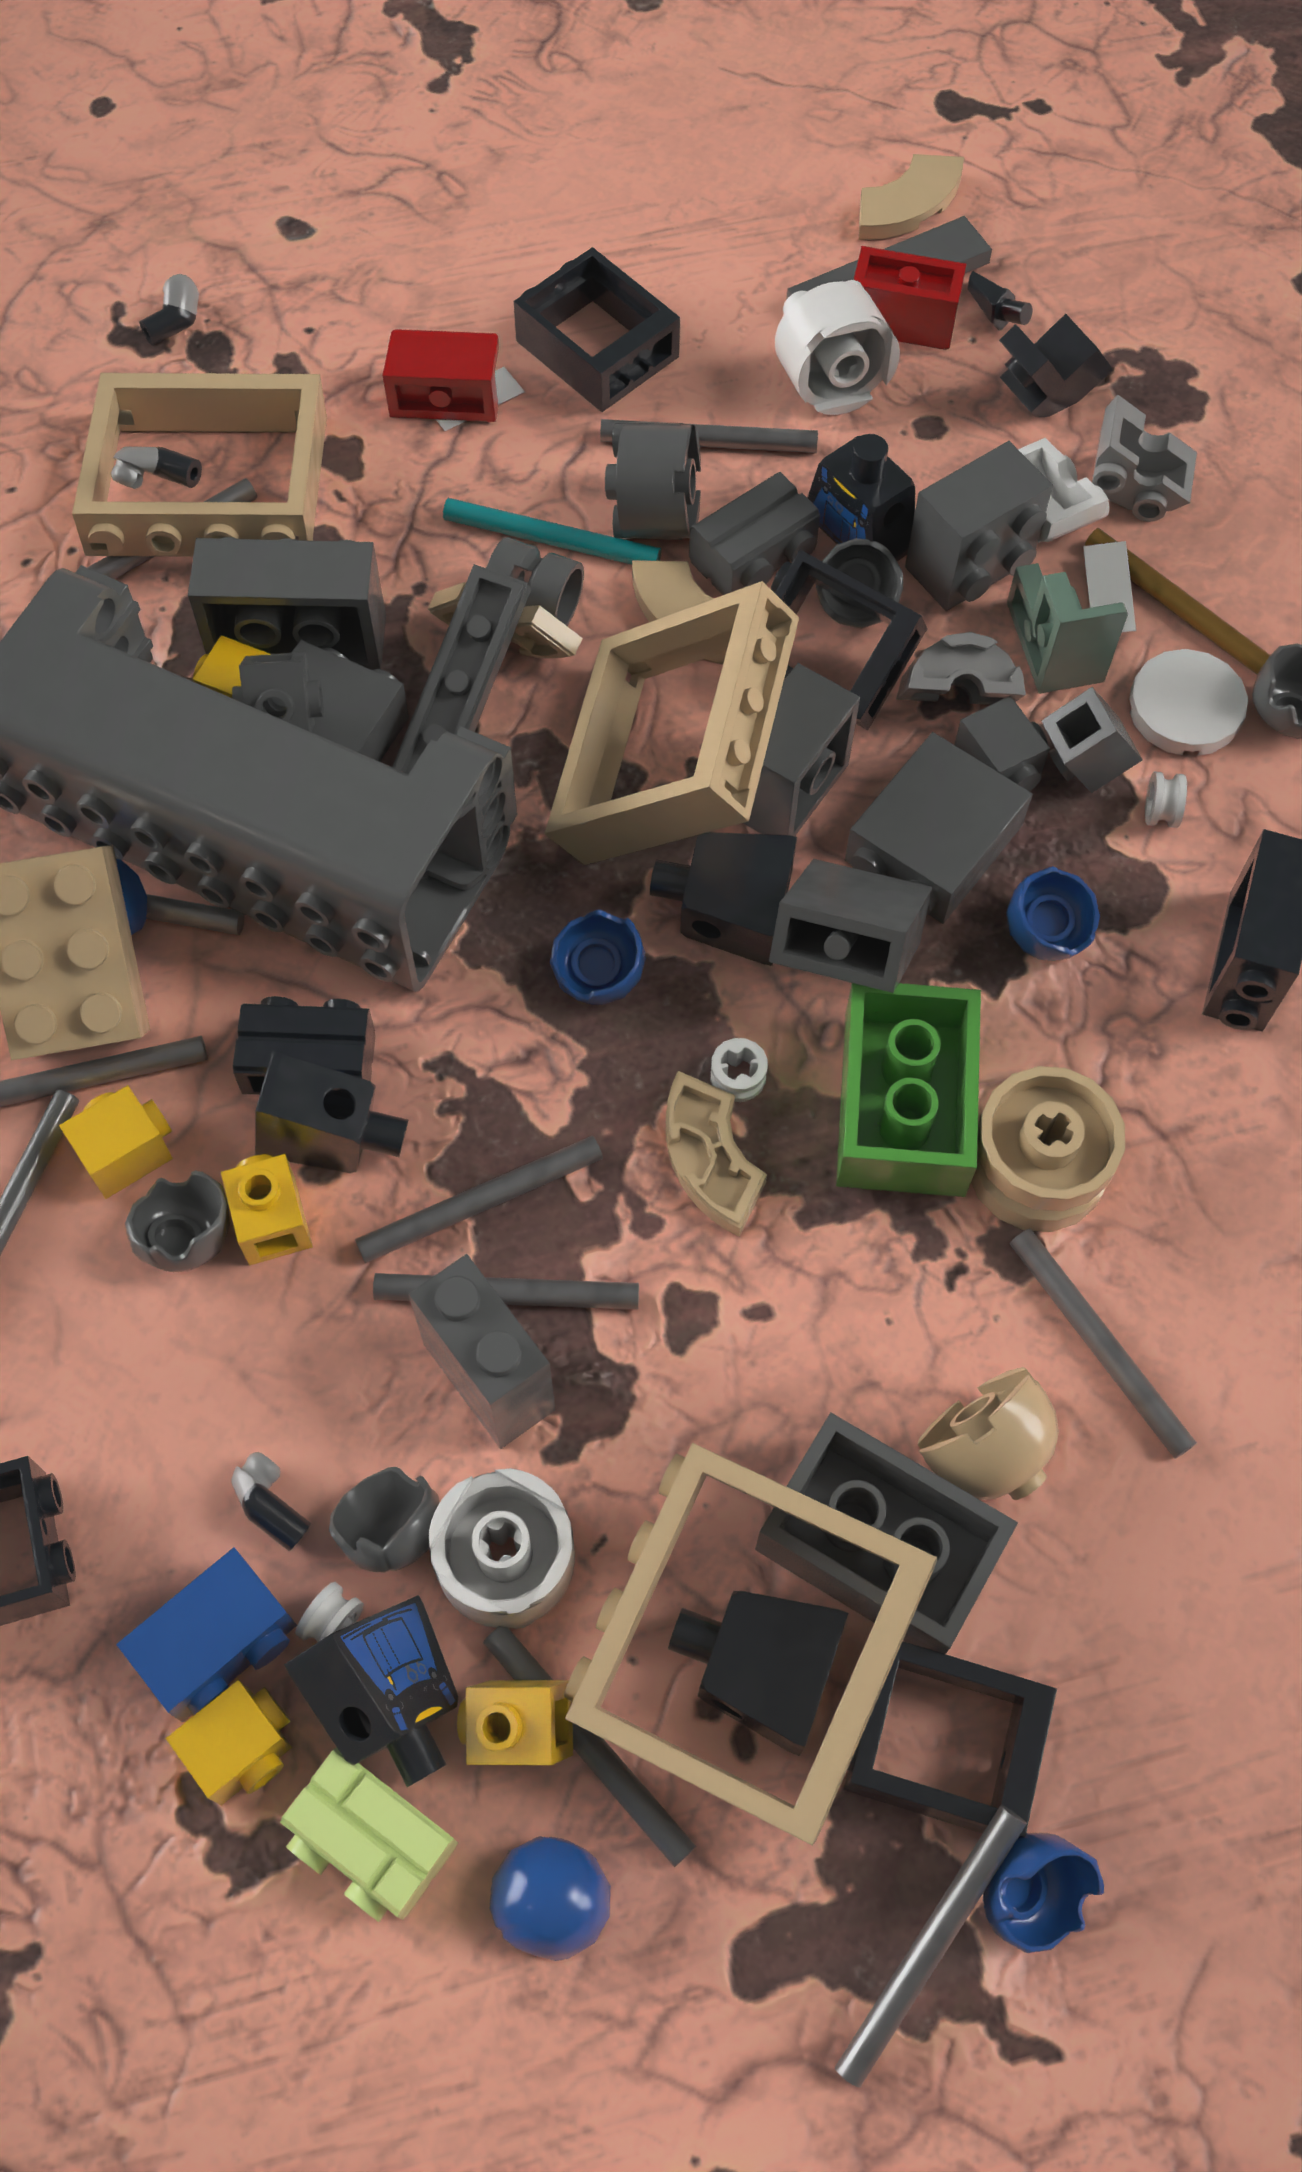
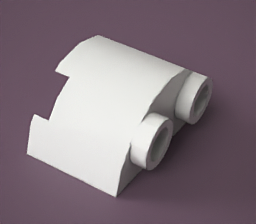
[1018,438,1109,543]

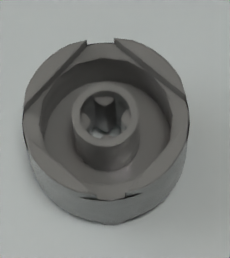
[605,423,701,540]

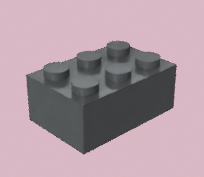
[188,537,386,670]
[755,1412,1018,1654]

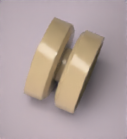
[971,1066,1125,1232]

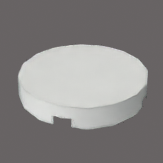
[1129,649,1248,756]

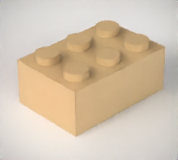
[0,845,150,1061]

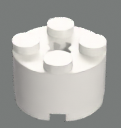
[775,280,900,415]
[429,1468,575,1629]

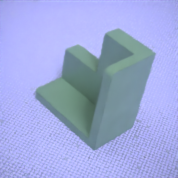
[1007,563,1128,694]

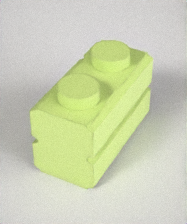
[280,1747,458,1922]

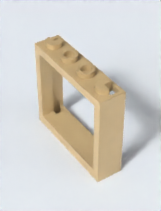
[72,373,327,557]
[544,581,799,865]
[564,1443,937,1845]

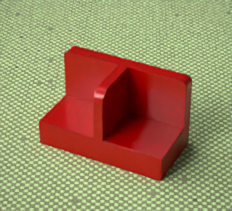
[853,246,967,350]
[382,329,499,422]

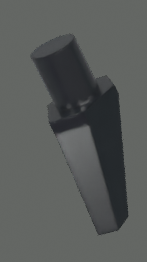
[968,271,1033,330]

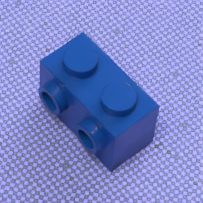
[116,1547,297,1722]

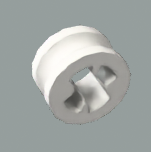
[1145,771,1187,828]
[710,1038,768,1102]
[295,1582,364,1643]

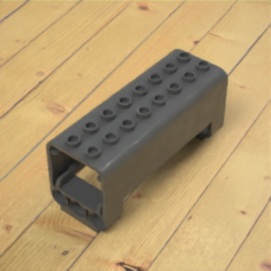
[0,565,517,992]

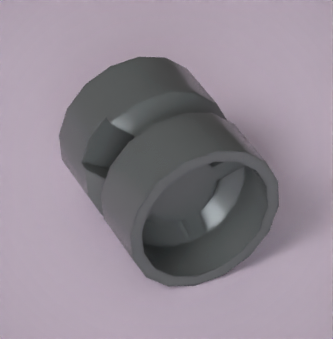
[486,537,584,626]

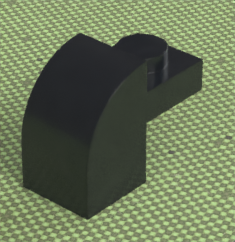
[999,314,1113,417]

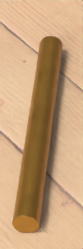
[1085,528,1270,675]

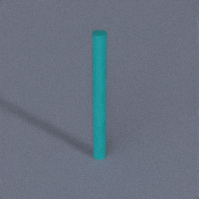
[443,498,662,565]

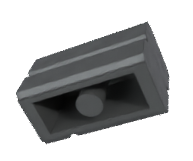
[689,472,820,595]

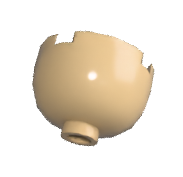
[917,1367,1059,1500]

